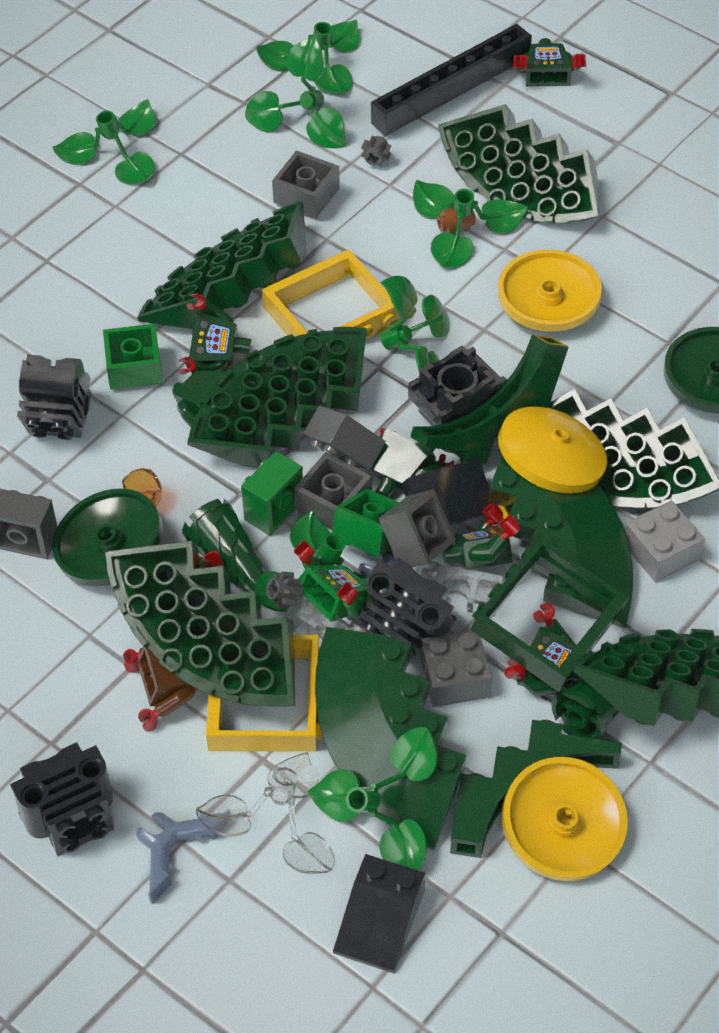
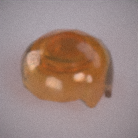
[122,468,163,506]

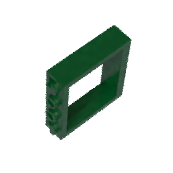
[471,538,629,692]

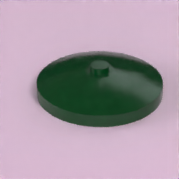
[664,327,719,414]
[52,488,163,586]

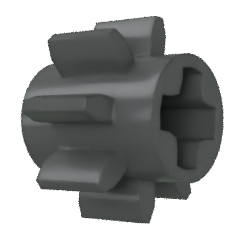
[361,135,391,166]
[267,571,303,608]

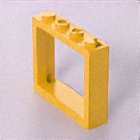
[262,249,399,339]
[206,634,323,751]

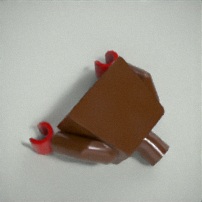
[123,647,197,732]

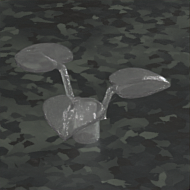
[196,752,335,874]

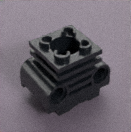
[408,345,507,426]
[17,354,91,440]
[359,558,457,659]
[10,742,114,856]

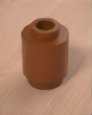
[437,208,476,234]

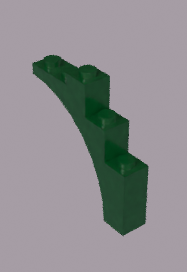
[410,334,569,464]
[450,720,622,858]

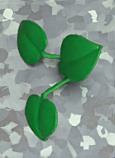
[256,20,360,94]
[245,36,347,148]
[52,99,156,184]
[413,180,527,269]
[380,276,450,370]
[255,511,380,612]
[308,727,438,871]

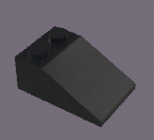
[401,459,495,526]
[333,854,426,974]

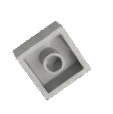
[624,500,705,582]

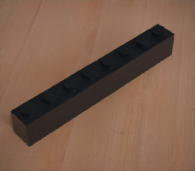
[371,23,532,136]

